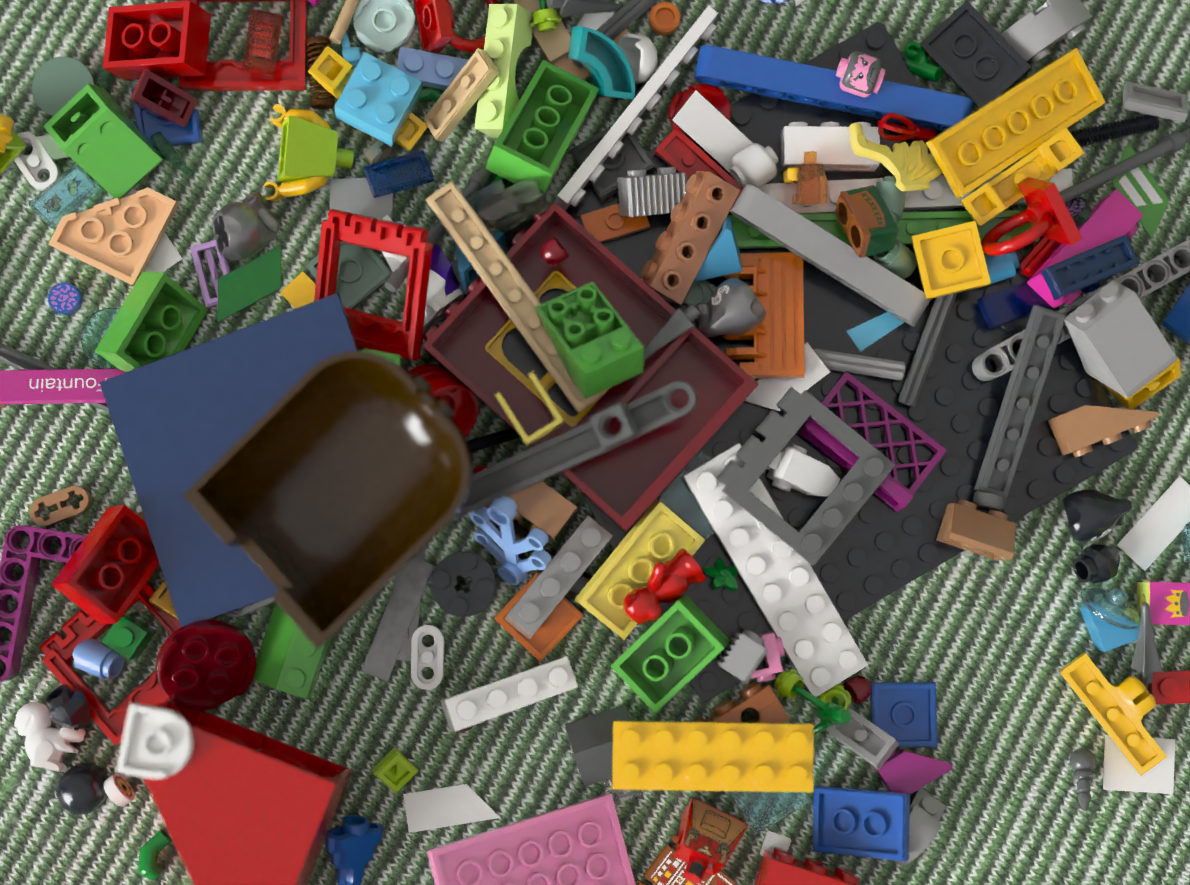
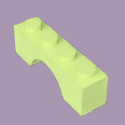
[475,4,533,138]

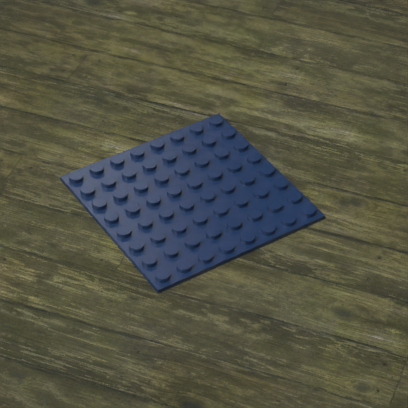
[99,293,358,627]

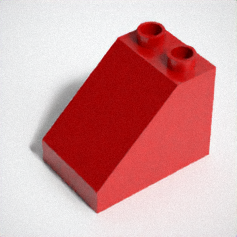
[143,701,354,885]

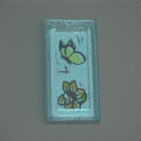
[28,163,100,229]

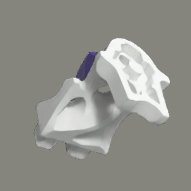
[382,215,465,336]

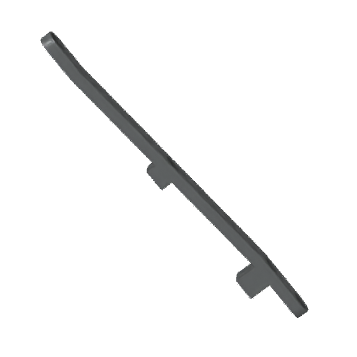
[225,382,698,618]

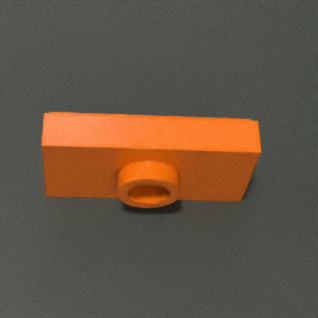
[580,203,650,243]

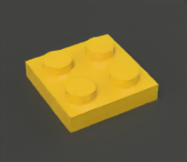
[911,221,991,300]

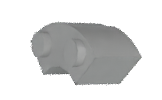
[1001,0,1092,64]

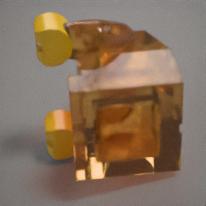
[783,151,828,204]

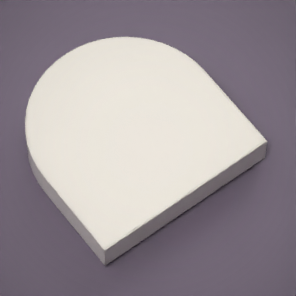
[116,702,194,779]

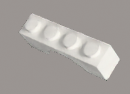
[440,656,578,732]

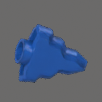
[325,815,383,885]

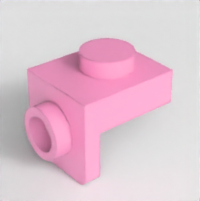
[750,632,785,682]

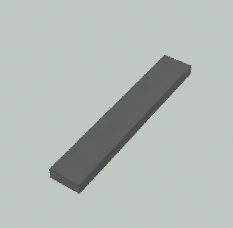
[974,305,1067,498]

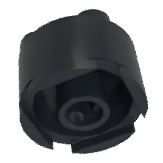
[431,552,497,617]

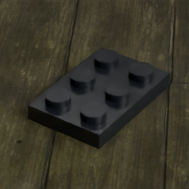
[920,1,1031,108]

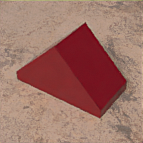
[131,69,198,127]

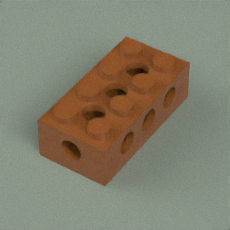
[679,681,790,791]

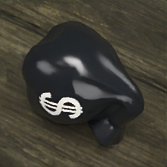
[1063,489,1133,543]

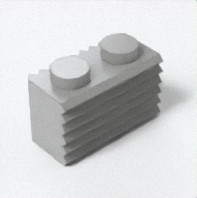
[617,167,687,217]
[716,629,768,684]

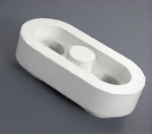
[14,132,61,191]
[411,625,445,690]

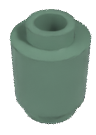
[875,177,907,225]
[873,239,917,279]

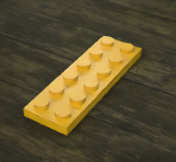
[926,48,1106,198]
[612,721,814,792]

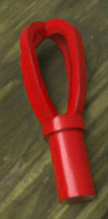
[877,112,936,142]

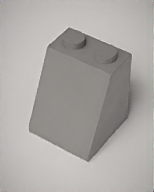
[1063,280,1177,399]

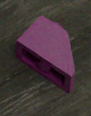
[873,748,953,794]

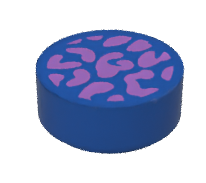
[48,282,83,315]

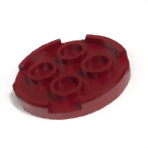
[156,620,256,710]

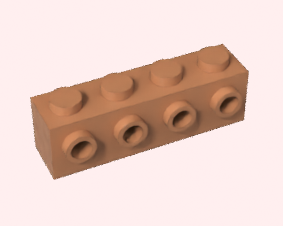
[641,171,740,305]

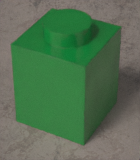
[102,614,156,660]

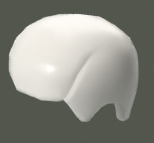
[618,34,658,83]

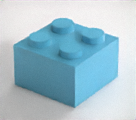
[334,52,422,147]

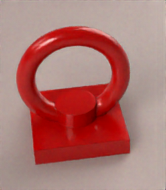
[413,0,501,54]
[981,177,1083,256]

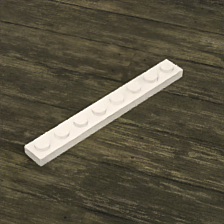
[555,5,718,211]

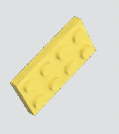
[574,499,705,640]

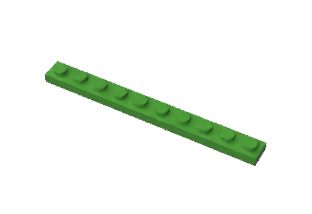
[727,210,1039,249]

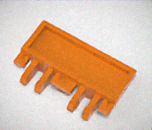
[724,252,805,379]

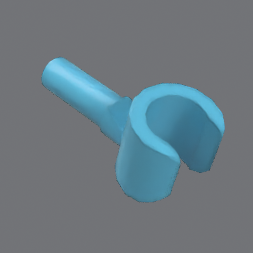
[342,32,362,66]

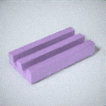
[190,240,231,309]

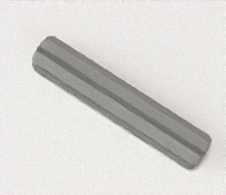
[813,349,906,380]

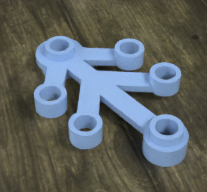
[470,496,551,585]

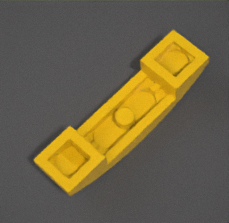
[308,46,428,151]
[960,128,1084,227]

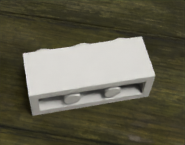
[781,122,880,172]

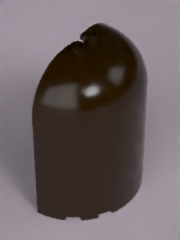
[183,351,473,649]

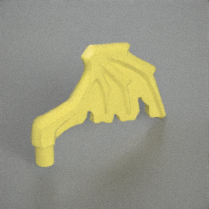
[849,123,943,191]

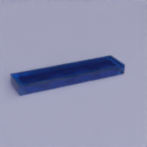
[977,281,1102,329]

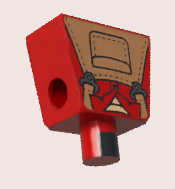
[674,797,749,884]

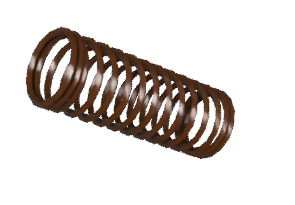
[306,36,335,110]

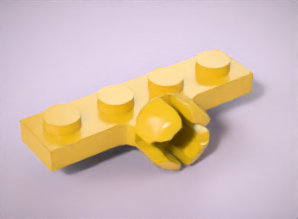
[1059,652,1167,776]

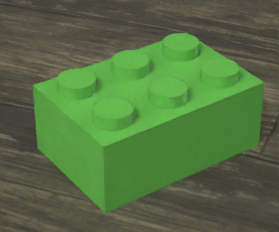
[610,594,730,714]

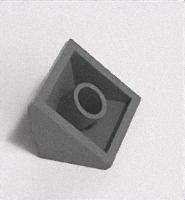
[565,704,631,786]

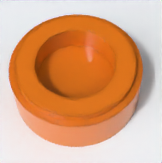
[649,2,681,35]

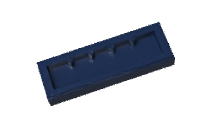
[1041,234,1140,300]

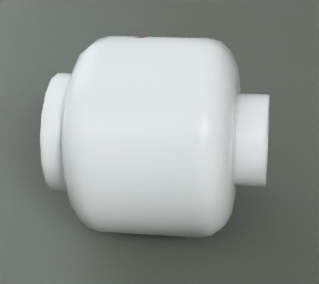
[730,143,779,189]

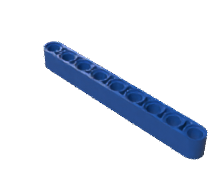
[694,45,974,132]

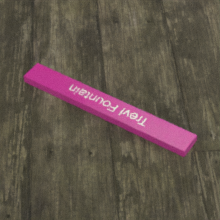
[0,369,126,404]

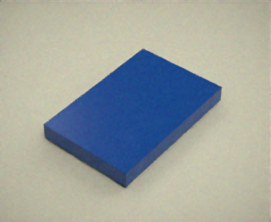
[813,785,910,862]

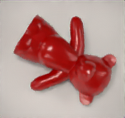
[623,548,707,624]

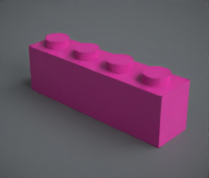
[1026,189,1143,309]

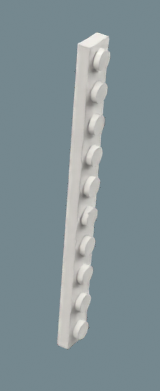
[759,169,1074,214]

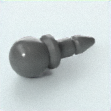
[1070,748,1096,811]

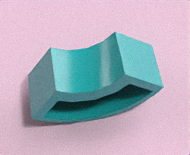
[568,26,635,100]

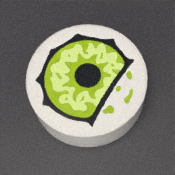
[104,773,135,807]

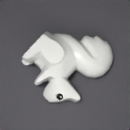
[15,702,86,772]

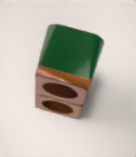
[835,185,898,258]

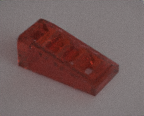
[242,9,282,76]

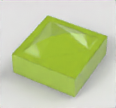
[372,747,418,794]

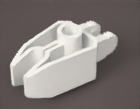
[767,443,840,497]

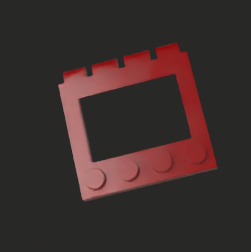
[179,0,308,91]
[314,209,433,360]
[39,581,181,746]

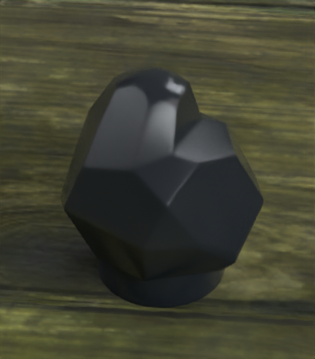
[1073,544,1120,584]
[45,684,91,729]

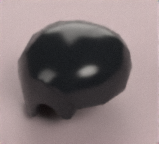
[56,763,109,816]

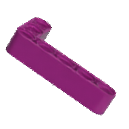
[0,525,87,682]

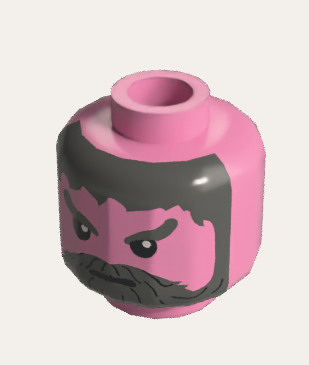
[835,51,886,98]

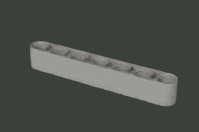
[730,183,931,326]

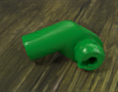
[904,41,943,82]
[138,829,172,880]

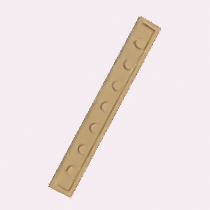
[425,181,605,413]

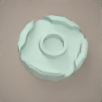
[353,0,416,53]

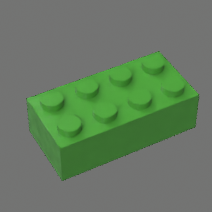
[485,60,600,198]

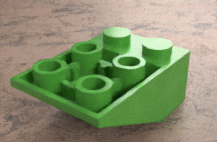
[43,84,164,199]
[536,282,644,399]

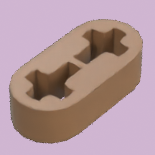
[30,486,93,526]

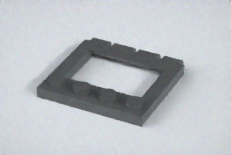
[716,387,895,566]

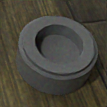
[972,492,1007,511]

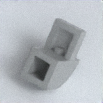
[894,788,946,868]

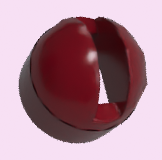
[541,236,570,265]
[844,676,872,705]

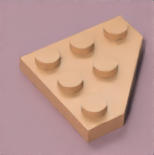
[49,188,179,286]

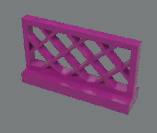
[797,371,947,512]

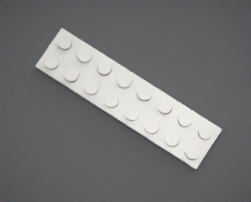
[683,443,868,697]

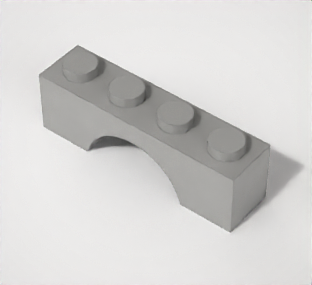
[504,516,613,639]

